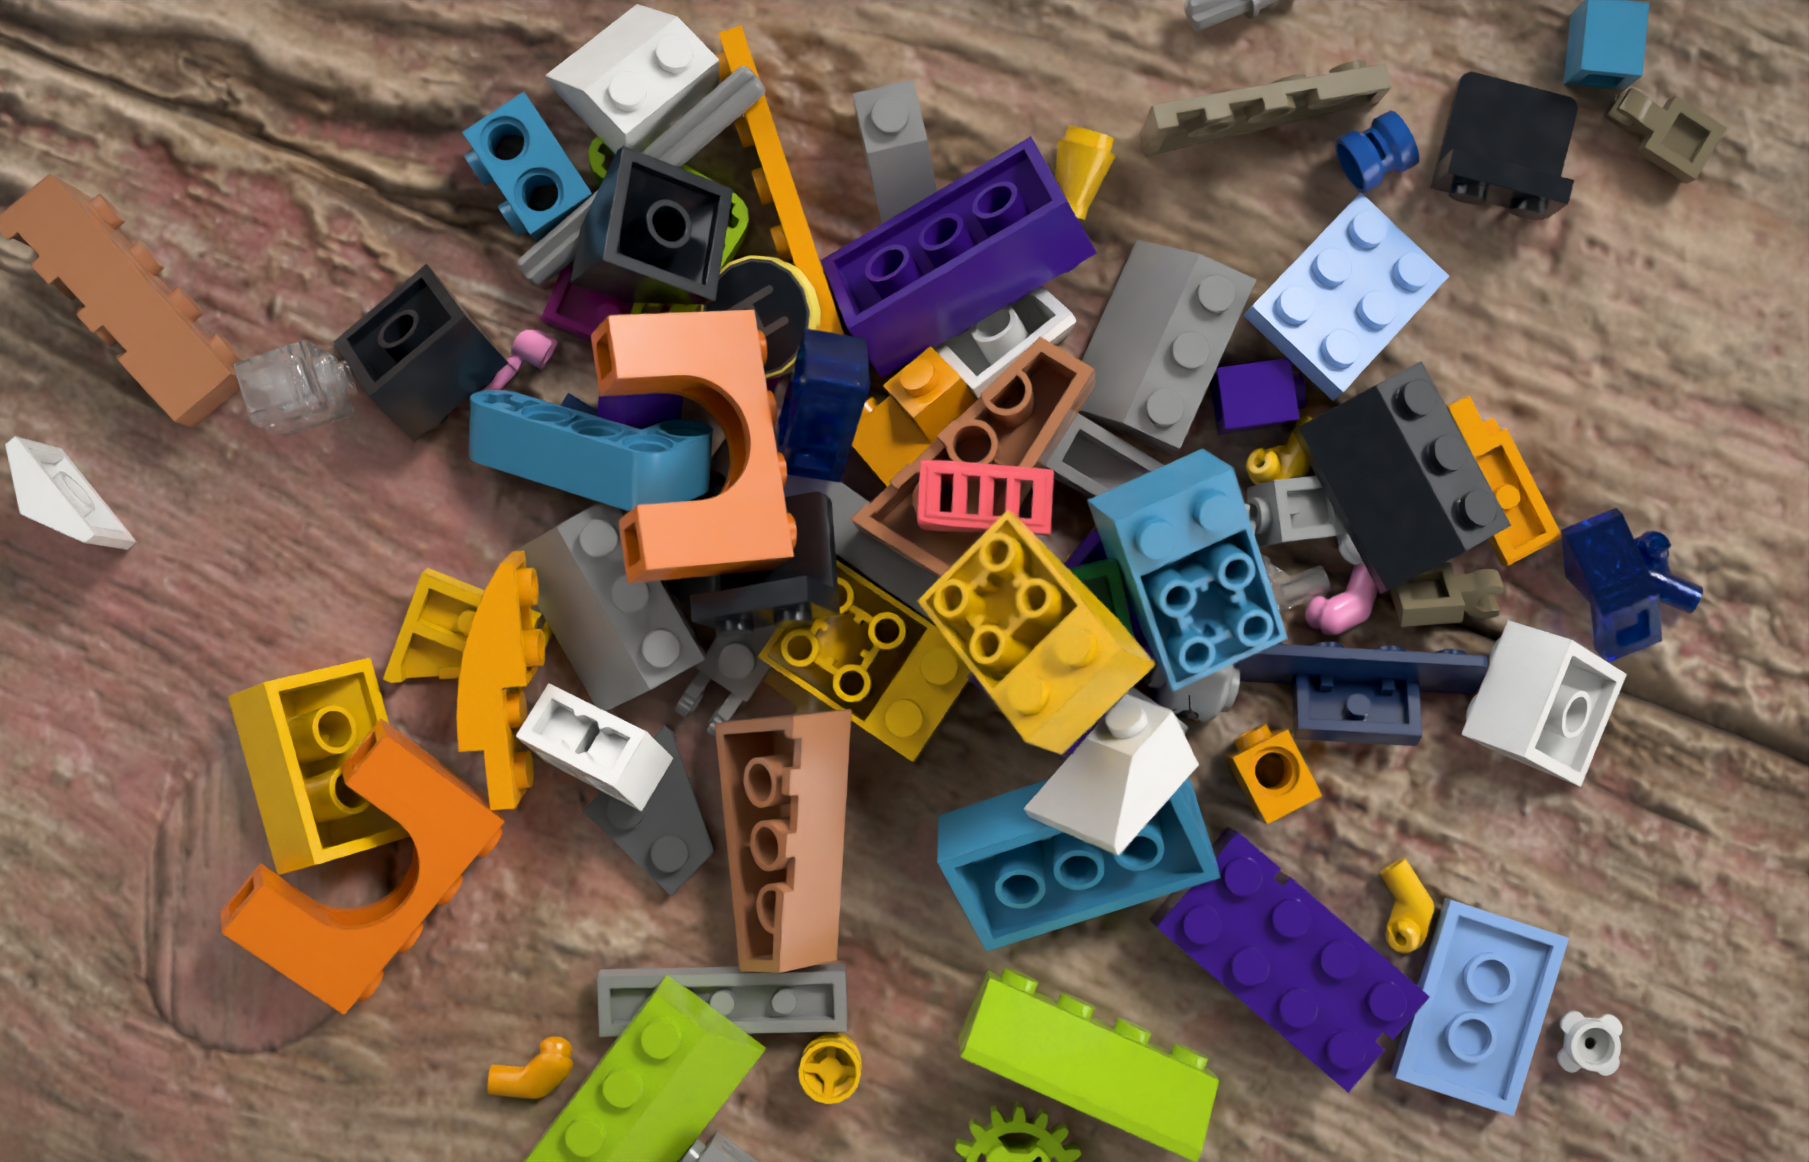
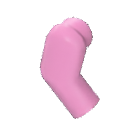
[1305,563,1378,635]

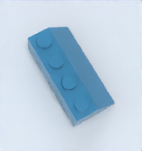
[937,777,1220,952]

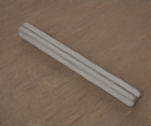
[517,66,766,286]

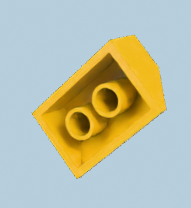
[228,657,411,875]

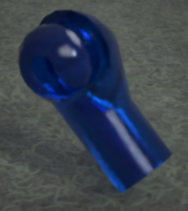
[1627,530,1703,614]

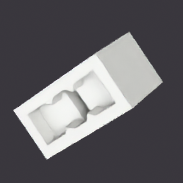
[516,683,673,812]

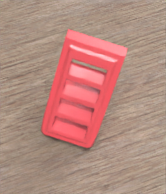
[918,460,1054,536]

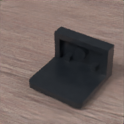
[1430,72,1578,220]
[690,491,840,638]

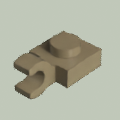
[1605,88,1727,184]
[1390,562,1504,627]

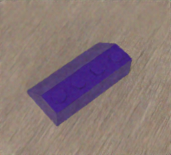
[820,136,1097,378]

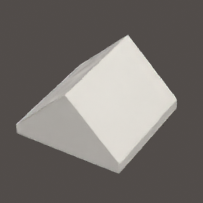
[933,286,1077,400]

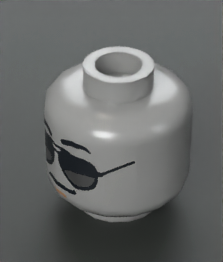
[1143,657,1240,722]

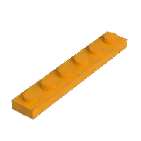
[715,25,859,390]

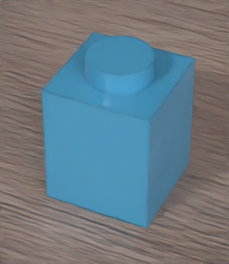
[1564,0,1650,91]

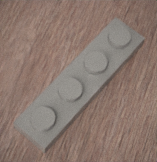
[597,964,848,1037]

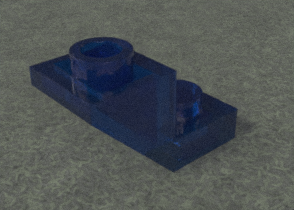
[1561,508,1662,662]

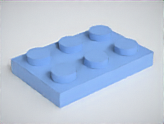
[1243,193,1449,401]
[1390,898,1569,1117]

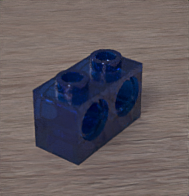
[777,328,870,483]

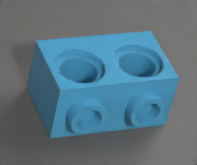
[462,92,593,243]

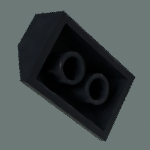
[1292,361,1511,594]

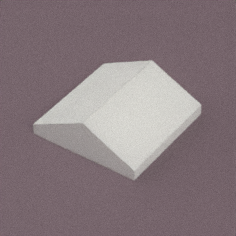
[5,436,136,549]

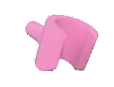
[481,330,558,391]

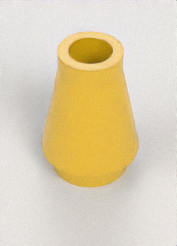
[1055,125,1116,220]

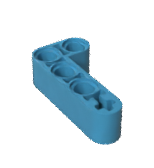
[469,390,713,511]

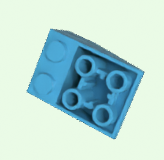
[1087,449,1288,691]

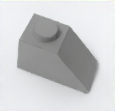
[853,80,937,224]

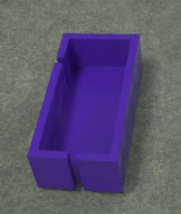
[1149,827,1430,1093]

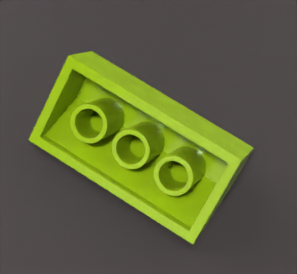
[958,967,1219,1162]
[522,973,766,1162]

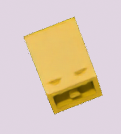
[917,510,1155,755]
[758,559,971,762]

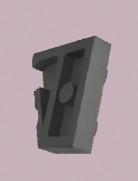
[583,725,716,896]

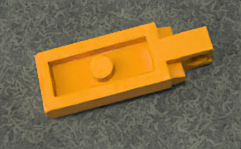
[1446,396,1562,566]

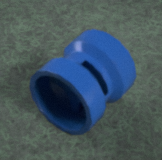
[1335,110,1419,194]

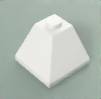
[1024,695,1199,856]

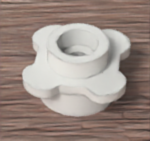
[1557,1011,1622,1076]

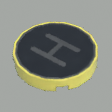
[700,255,821,380]

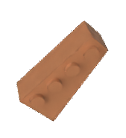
[0,173,249,428]
[850,337,1096,579]
[715,709,852,973]

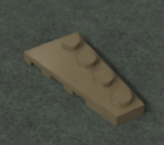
[1140,60,1391,157]

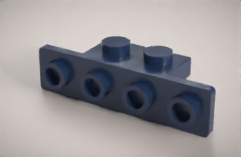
[1234,642,1488,746]

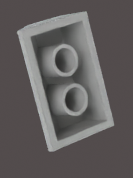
[1079,240,1257,456]
[508,502,706,711]

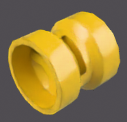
[798,1032,862,1104]

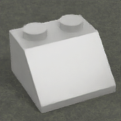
[545,4,719,154]
[1461,620,1627,787]

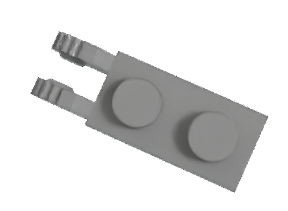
[674,625,777,738]

